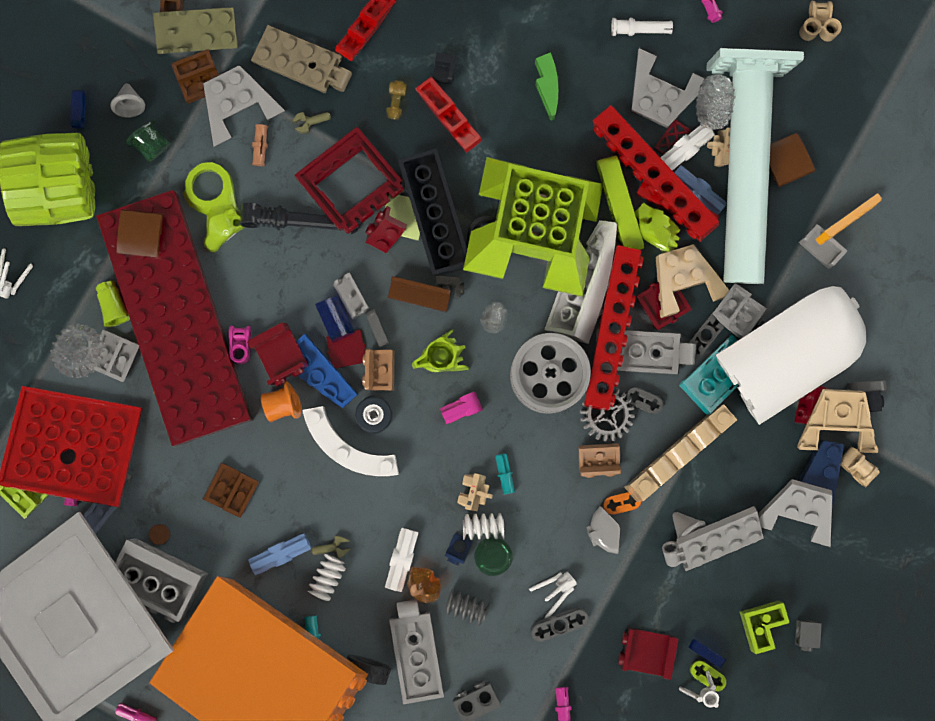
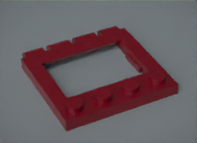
[294,127,404,234]

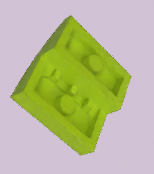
[0,486,49,519]

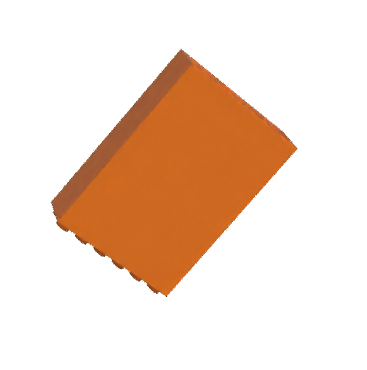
[149,576,368,721]

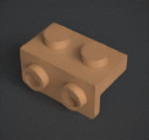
[362,349,395,391]
[578,443,621,478]

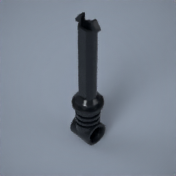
[240,202,359,234]

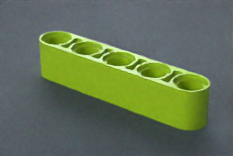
[596,155,644,250]

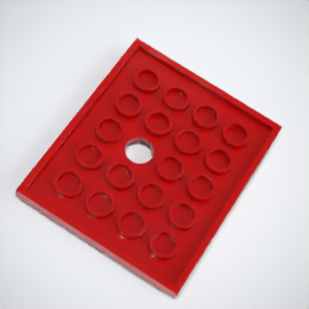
[0,386,143,508]

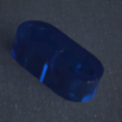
[70,90,86,128]
[688,639,726,668]

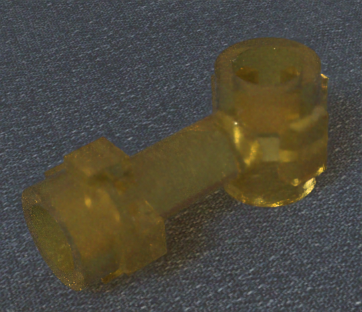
[386,80,407,119]

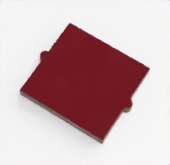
[326,330,366,369]

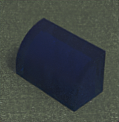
[315,297,355,343]

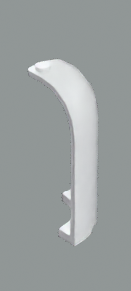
[716,286,866,425]

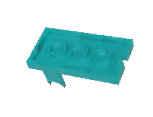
[679,335,738,416]

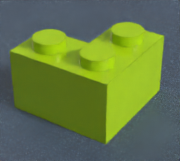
[740,601,789,654]

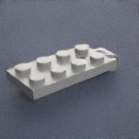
[596,329,696,375]
[662,506,764,571]
[389,599,444,704]

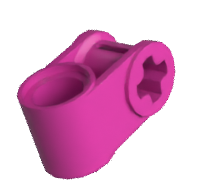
[229,326,252,365]

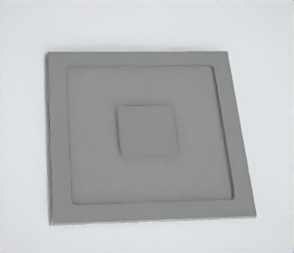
[0,512,174,721]

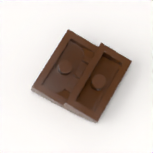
[171,49,219,104]
[769,133,815,187]
[117,209,163,257]
[202,462,259,518]

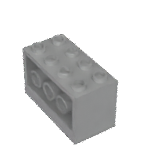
[115,538,208,623]

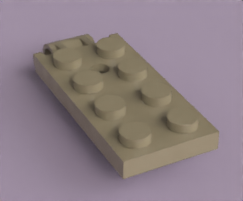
[251,25,352,93]

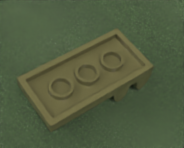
[153,7,238,54]

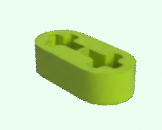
[690,660,726,691]

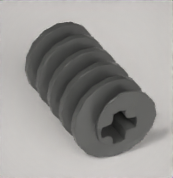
[445,588,491,626]

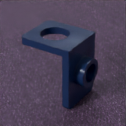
[445,534,472,565]

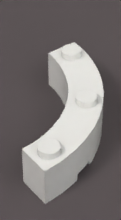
[303,406,399,476]

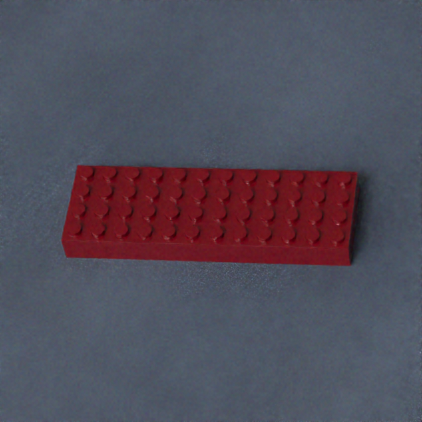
[96,190,253,447]

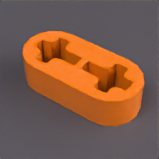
[603,492,641,515]

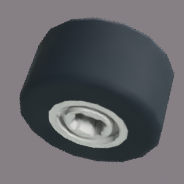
[355,396,393,433]

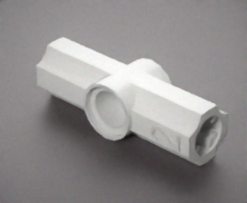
[661,122,714,171]
[385,528,418,592]

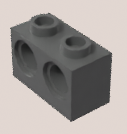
[453,680,501,721]

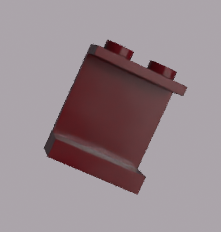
[247,322,309,387]
[618,627,678,680]

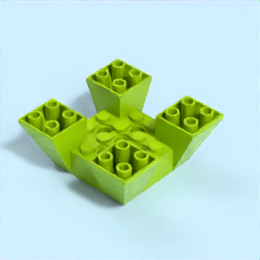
[463,157,603,297]

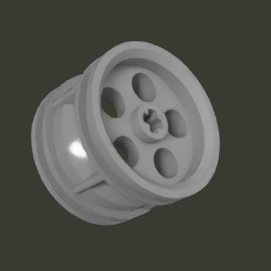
[510,333,591,414]

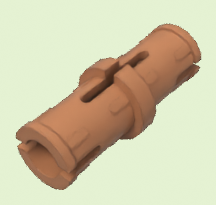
[252,124,268,166]

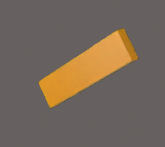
[815,193,882,245]

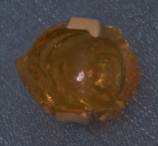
[407,567,441,603]

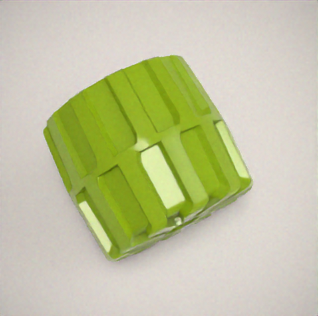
[0,133,95,226]

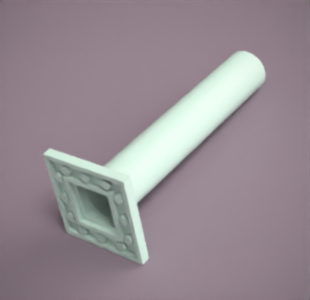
[707,48,804,284]

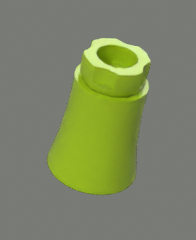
[96,280,130,327]

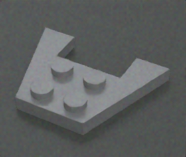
[631,48,711,128]
[203,66,285,147]
[758,479,832,547]

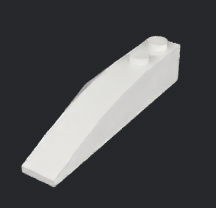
[544,220,617,344]

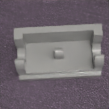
[333,273,370,320]

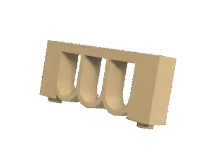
[624,404,737,502]

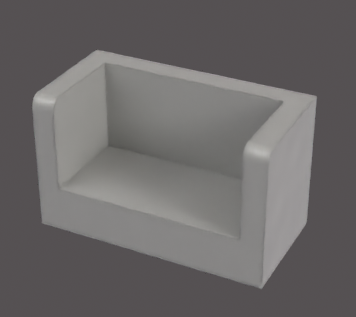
[799,224,847,269]

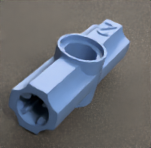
[675,165,727,214]
[248,533,312,575]

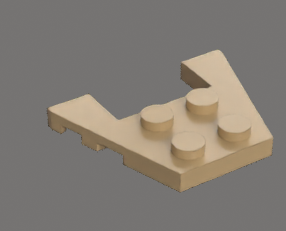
[656,244,730,318]
[797,389,878,453]

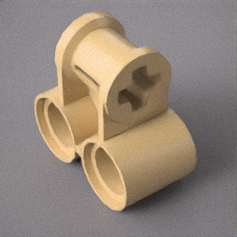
[799,1,842,42]
[840,446,880,487]

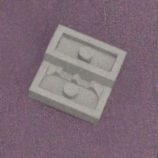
[713,283,767,339]
[86,330,139,382]

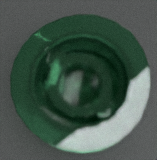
[125,120,171,163]
[474,537,513,576]

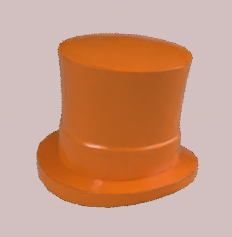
[261,382,302,422]

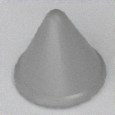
[110,83,145,118]
[672,512,706,538]

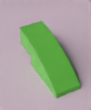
[535,52,559,120]

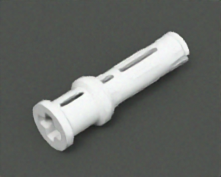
[611,18,673,36]

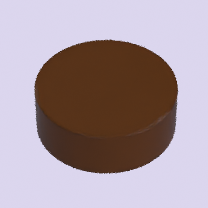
[149,524,170,545]

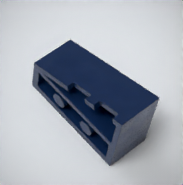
[797,441,844,505]

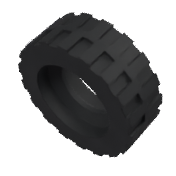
[347,655,391,685]

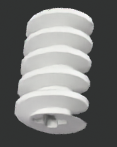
[463,513,504,540]
[308,554,346,601]

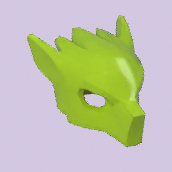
[635,203,680,253]
[412,328,469,372]

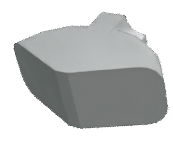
[586,506,620,554]

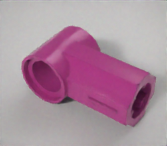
[440,391,483,424]

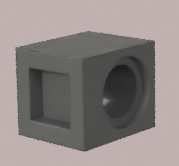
[795,620,822,651]

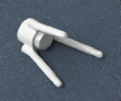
[0,248,33,299]
[529,572,577,618]
[679,671,719,708]

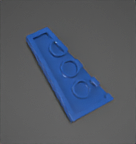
[297,334,359,408]

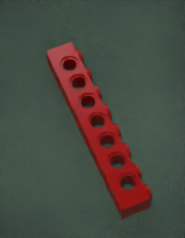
[593,105,719,242]
[584,245,644,411]

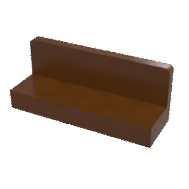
[388,276,451,312]

